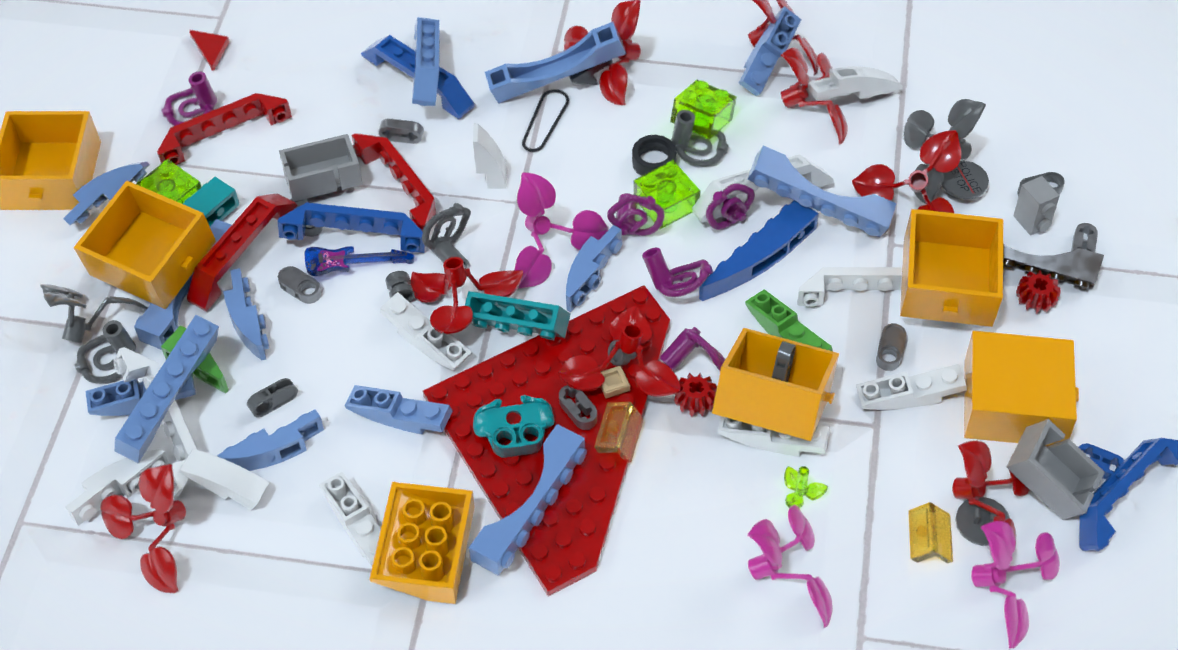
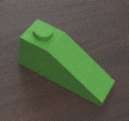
[161,325,229,394]

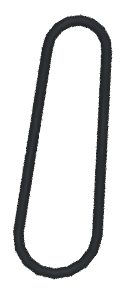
[522,89,569,152]

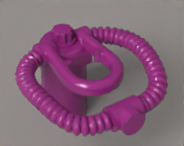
[161,71,217,126]
[706,183,755,230]
[607,193,665,236]
[642,247,713,297]
[659,327,725,371]

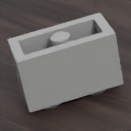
[1013,176,1060,236]

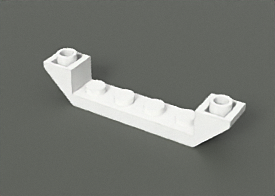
[692,154,834,223]
[797,267,902,307]
[114,347,197,498]

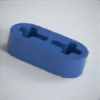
[1078,443,1124,480]

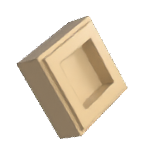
[601,366,630,398]

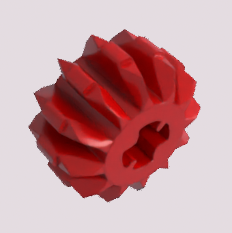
[1016,270,1061,314]
[674,372,717,417]

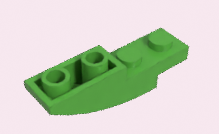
[745,289,833,351]

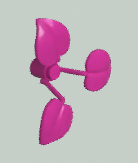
[514,172,608,289]
[747,505,833,628]
[971,521,1060,649]

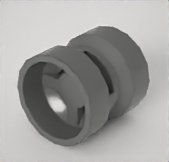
[385,271,415,302]

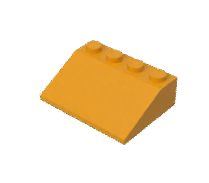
[369,482,475,604]

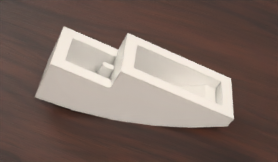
[473,123,507,189]
[179,449,270,510]

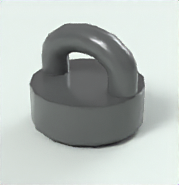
[608,340,636,366]

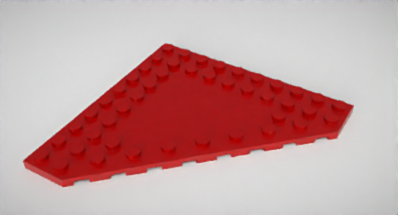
[422,285,670,597]

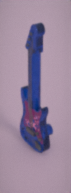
[304,246,415,276]

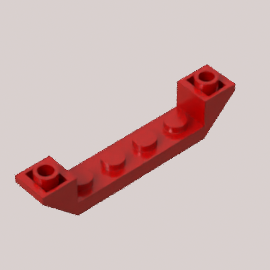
[157,93,292,170]
[351,133,436,231]
[186,193,297,312]

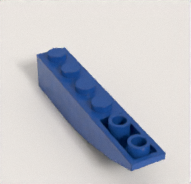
[699,200,819,301]

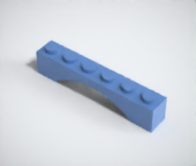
[485,22,626,104]
[747,145,897,237]
[134,219,231,350]
[114,315,219,463]
[469,424,587,576]

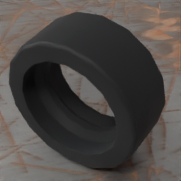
[632,134,677,179]

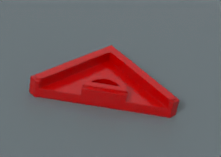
[189,30,230,71]

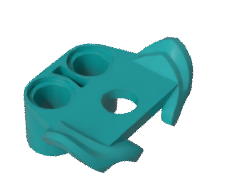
[473,395,554,457]

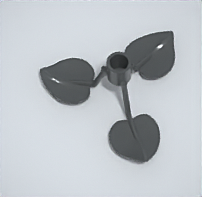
[904,99,986,204]
[40,284,148,343]

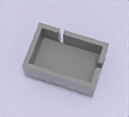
[278,134,363,202]
[1006,419,1105,520]

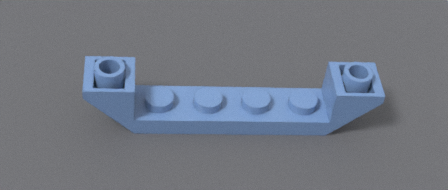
[412,17,440,106]

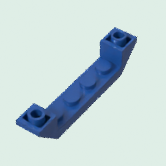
[361,35,475,119]
[278,202,425,253]
[1079,438,1178,551]

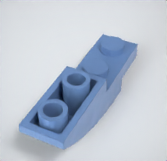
[739,6,802,96]
[63,161,150,225]
[566,225,623,313]
[223,268,269,361]
[85,373,196,416]
[344,385,452,435]
[217,409,324,471]

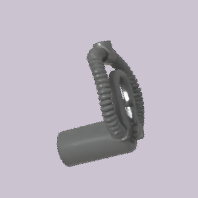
[671,110,729,167]
[422,203,471,269]
[74,320,136,384]

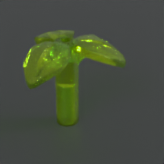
[784,466,828,508]

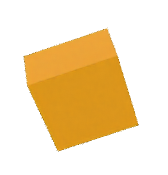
[0,111,101,210]
[73,180,216,309]
[900,209,1004,327]
[712,327,839,441]
[964,331,1079,446]

